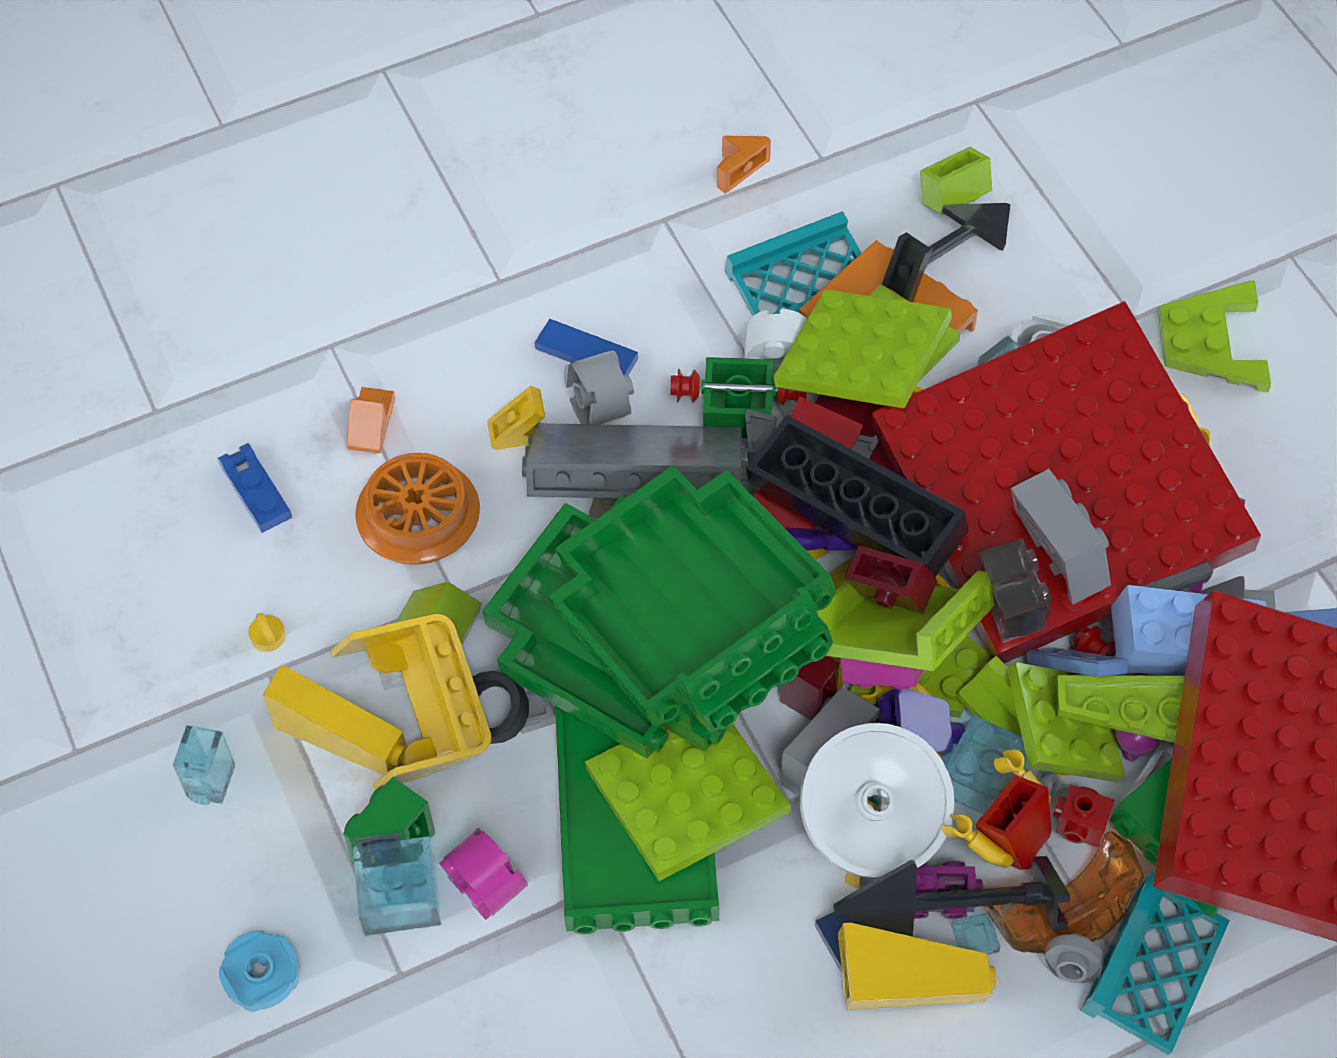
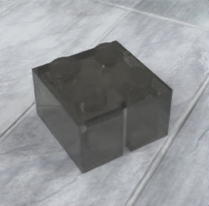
[979,538,1052,643]

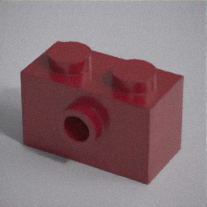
[845,546,938,614]
[779,656,840,721]

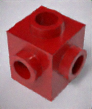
[1052,785,1115,848]

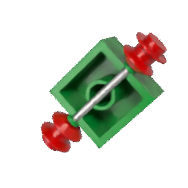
[670,357,807,437]

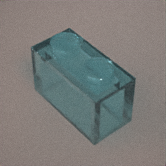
[173,725,235,805]

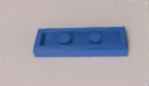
[535,318,638,376]

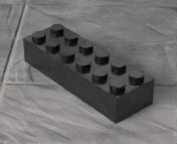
[746,415,969,578]

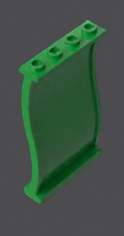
[555,706,719,935]

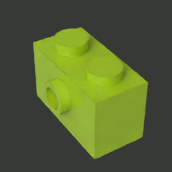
[920,147,992,215]

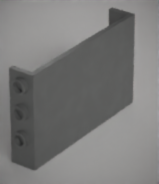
[522,423,748,498]

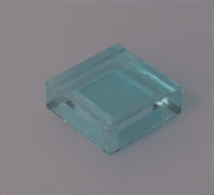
[951,912,1001,955]

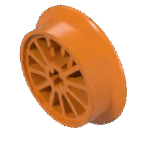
[355,453,480,564]

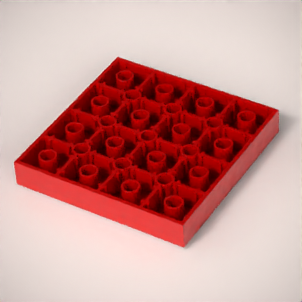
[872,301,1261,664]
[1153,590,1337,942]

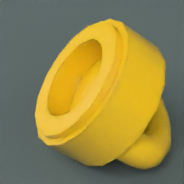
[248,613,286,652]

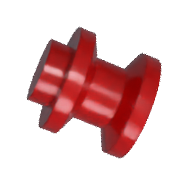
[1073,626,1116,657]

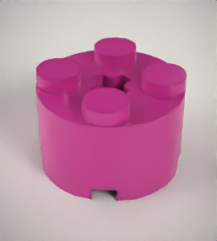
[439,828,528,920]

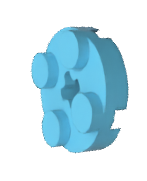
[219,931,299,1012]

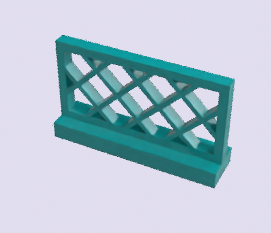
[724,211,862,316]
[1080,870,1230,1055]

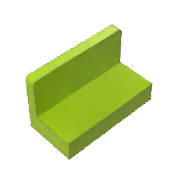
[956,656,1022,747]

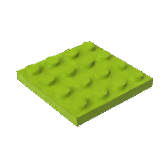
[774,289,952,409]
[585,724,791,881]

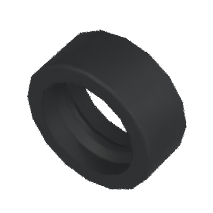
[472,671,529,744]

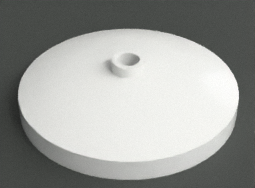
[800,723,954,879]

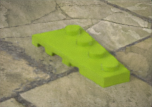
[1056,675,1184,743]

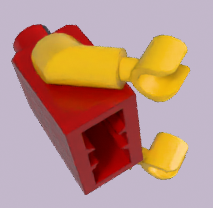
[942,749,1052,870]

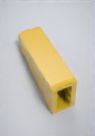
[262,665,406,775]
[838,923,997,1010]

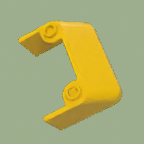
[330,614,491,790]

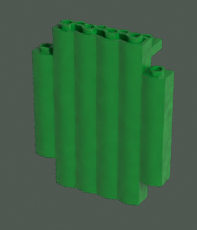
[548,465,836,734]
[482,495,740,759]

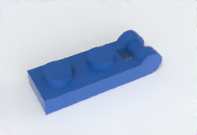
[217,443,292,533]

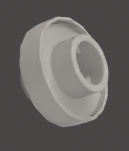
[1044,934,1104,983]

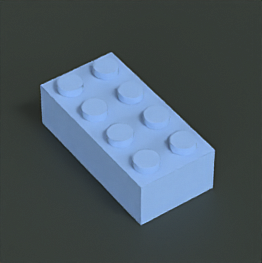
[1111,585,1266,676]

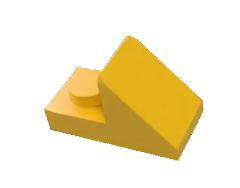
[487,385,545,450]

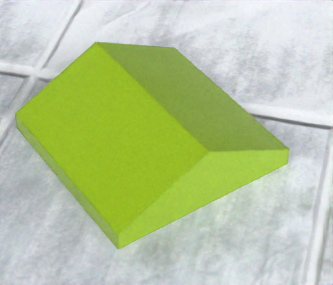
[395,582,482,644]

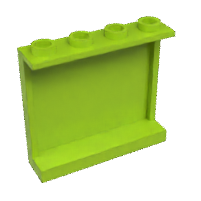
[817,571,994,671]

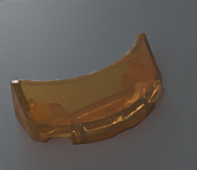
[983,831,1144,955]

